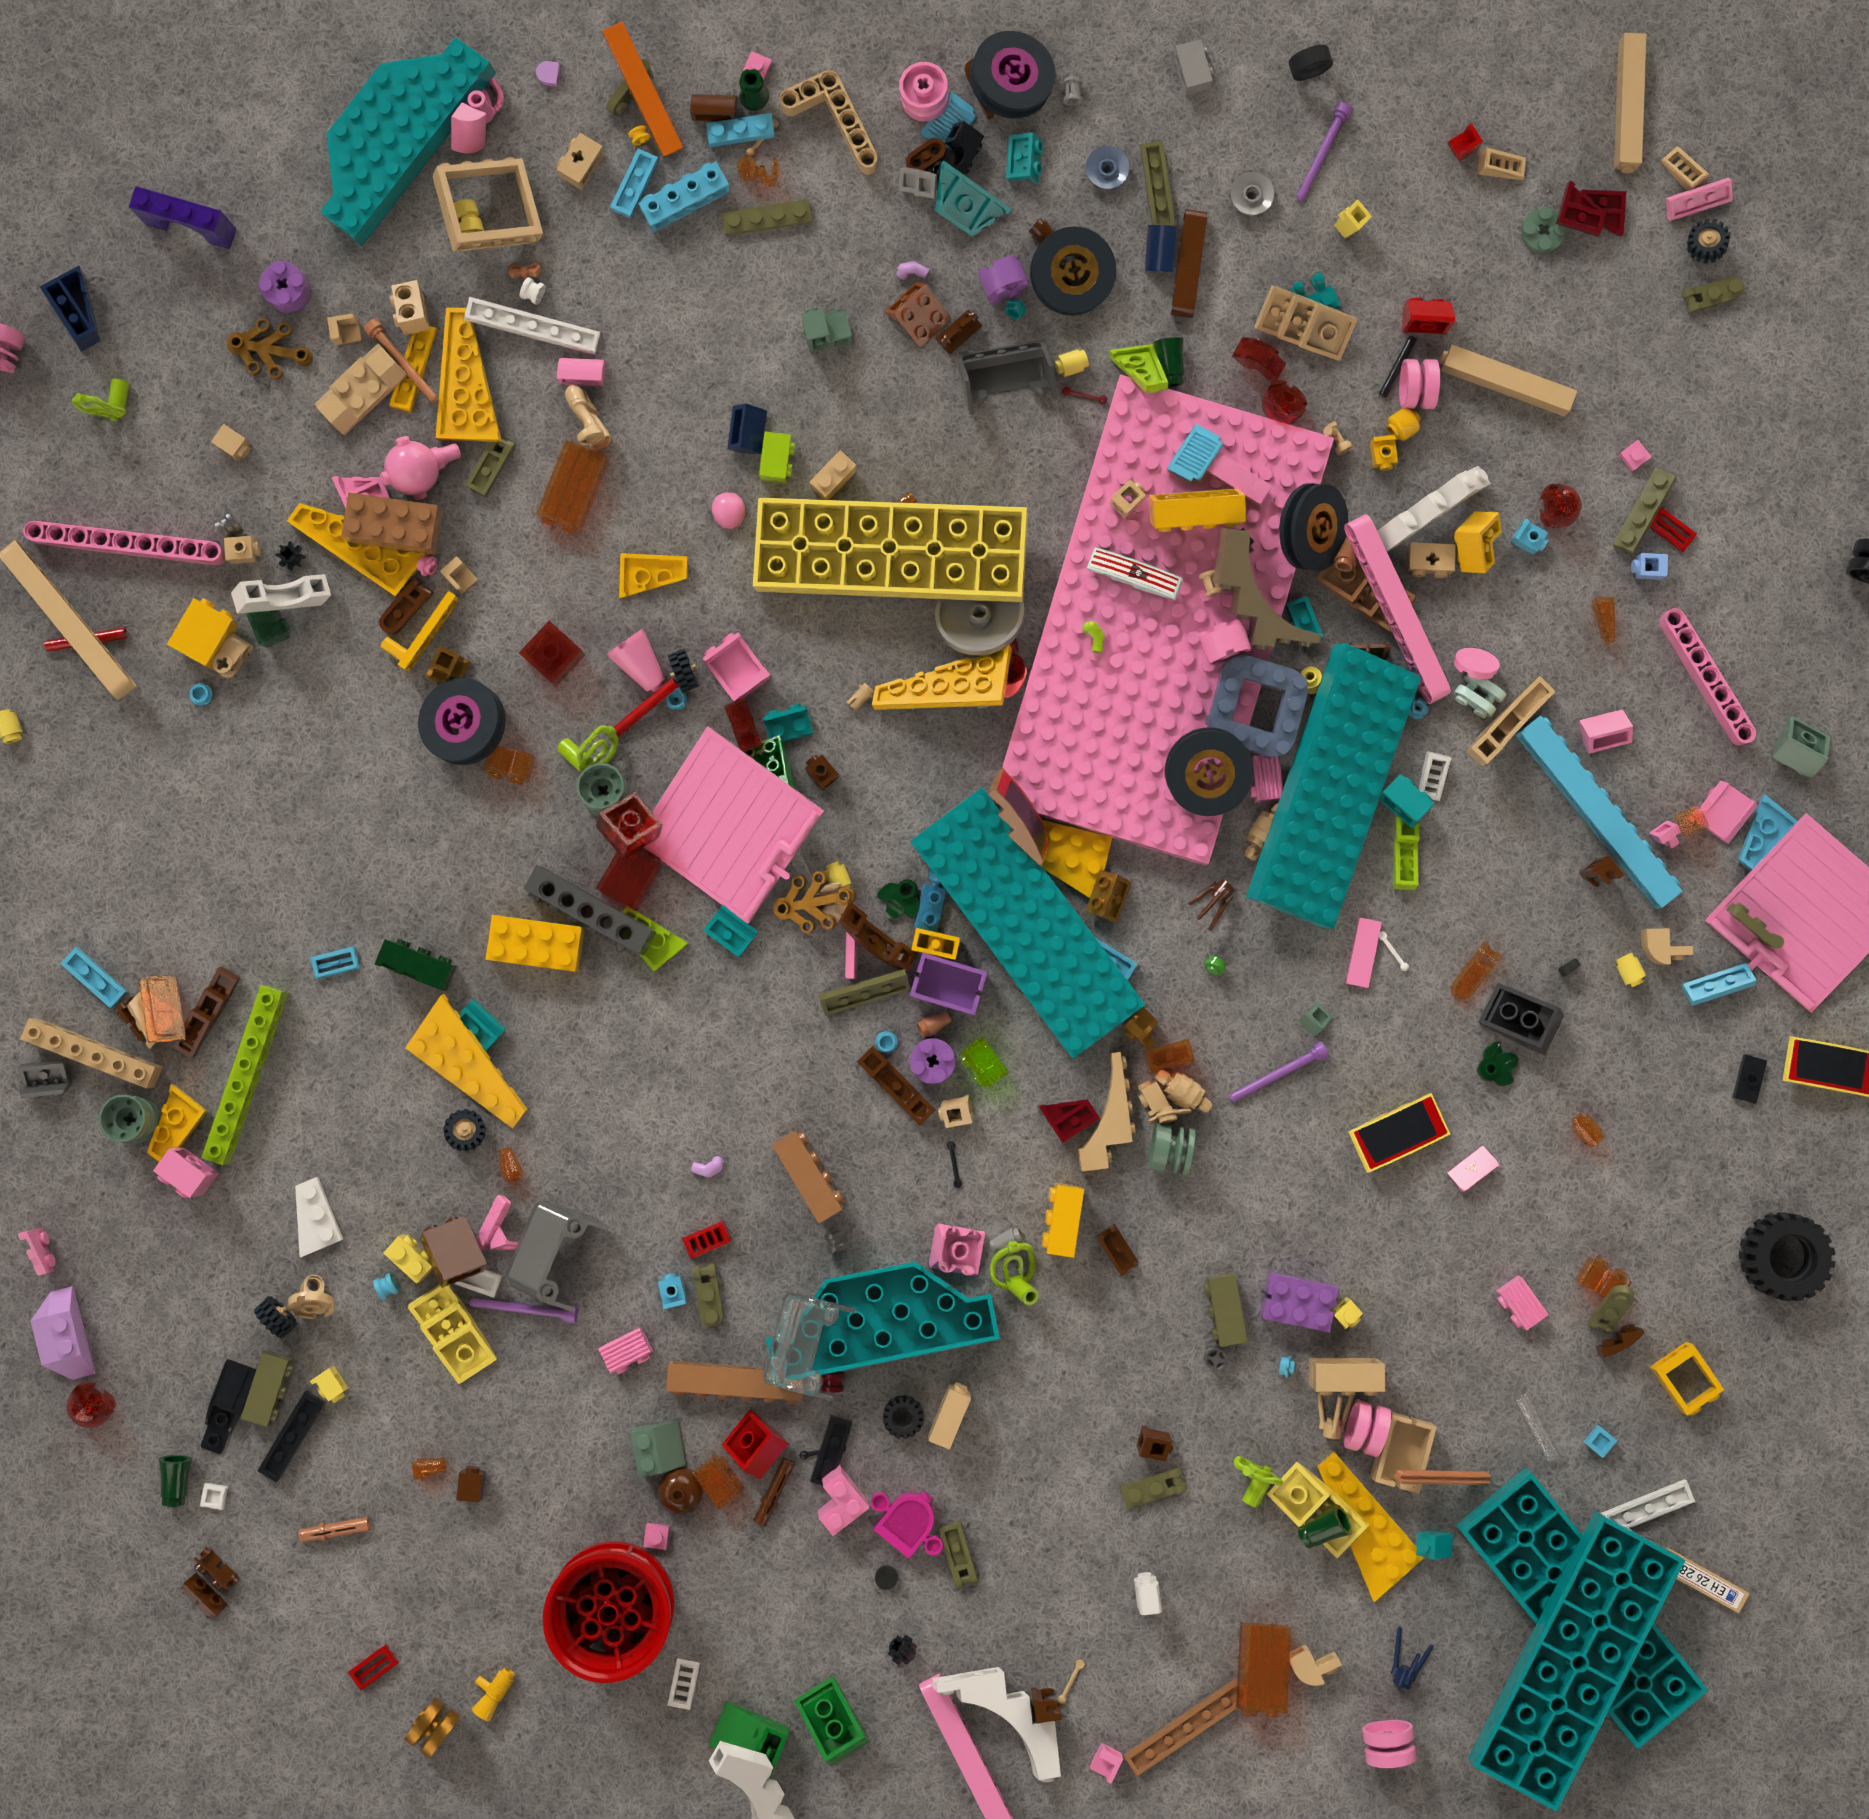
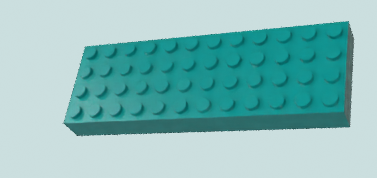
[1246,643,1421,930]
[910,787,1145,1059]
[1455,1468,1709,1749]
[1467,1511,1686,1812]

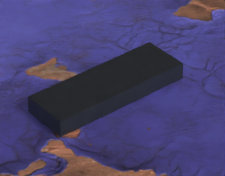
[810,1415,852,1486]

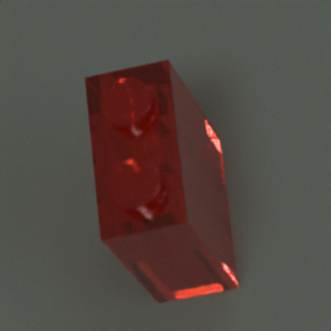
[596,841,664,911]

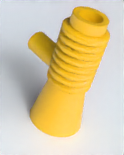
[471,1667,515,1722]

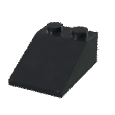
[1479,983,1564,1055]

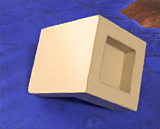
[327,314,362,345]
[440,556,478,594]

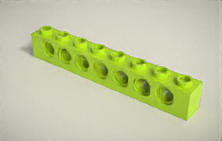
[201,985,289,1165]

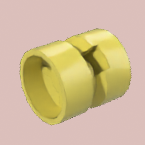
[454,199,484,233]

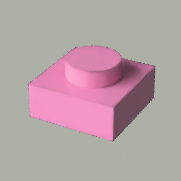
[743,51,772,80]
[1619,440,1651,472]
[643,1523,670,1550]

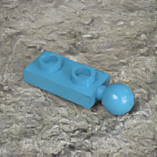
[913,870,946,932]

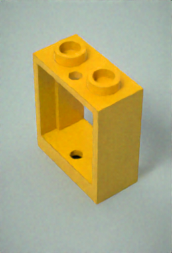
[1650,1342,1724,1416]

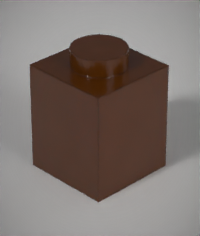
[456,1466,486,1502]

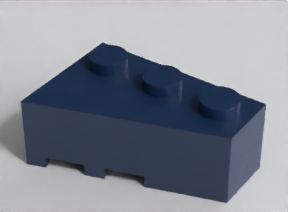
[40,266,101,352]

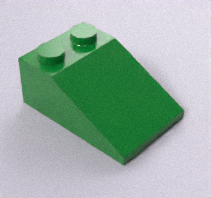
[794,1676,871,1766]

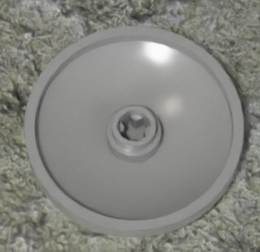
[935,599,1025,655]

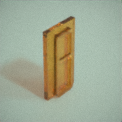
[138,975,186,1043]

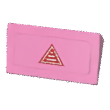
[1447,1146,1499,1192]

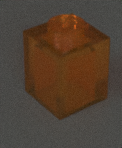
[1674,806,1710,836]

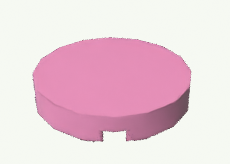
[1454,648,1500,680]

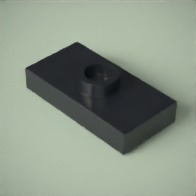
[1732,1054,1767,1104]

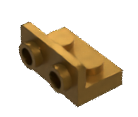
[1086,870,1132,924]

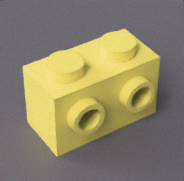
[384,1234,433,1284]

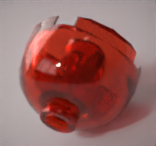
[1262,380,1307,425]
[1539,484,1582,529]
[66,1382,116,1428]

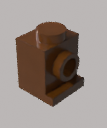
[805,754,840,791]
[1137,1425,1174,1462]

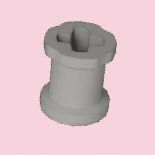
[1063,76,1083,105]

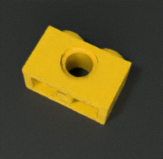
[911,928,960,960]

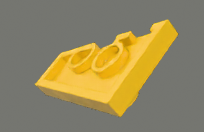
[619,553,688,598]
[147,1084,208,1162]

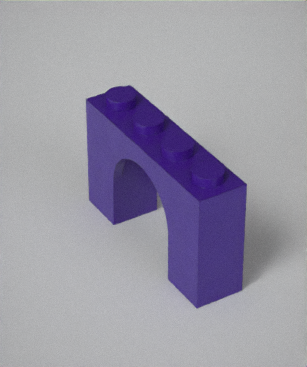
[129,186,236,249]

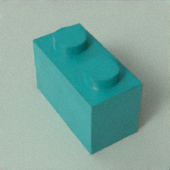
[1379,774,1435,829]

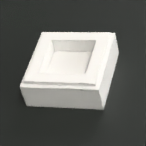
[200,1483,228,1510]

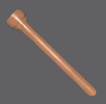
[364,318,438,403]

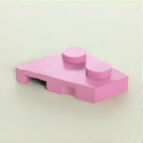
[332,476,391,508]
[18,1228,55,1276]

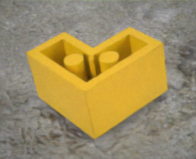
[1454,511,1502,573]

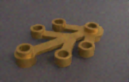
[226,318,313,380]
[773,871,857,933]

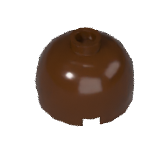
[658,1467,703,1515]

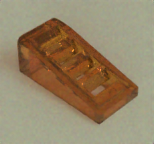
[1591,597,1615,645]

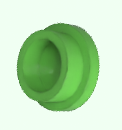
[1204,956,1226,976]

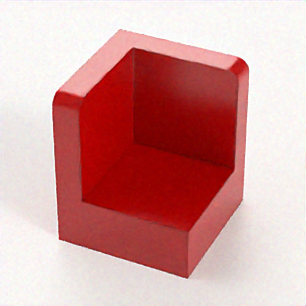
[1447,123,1483,161]

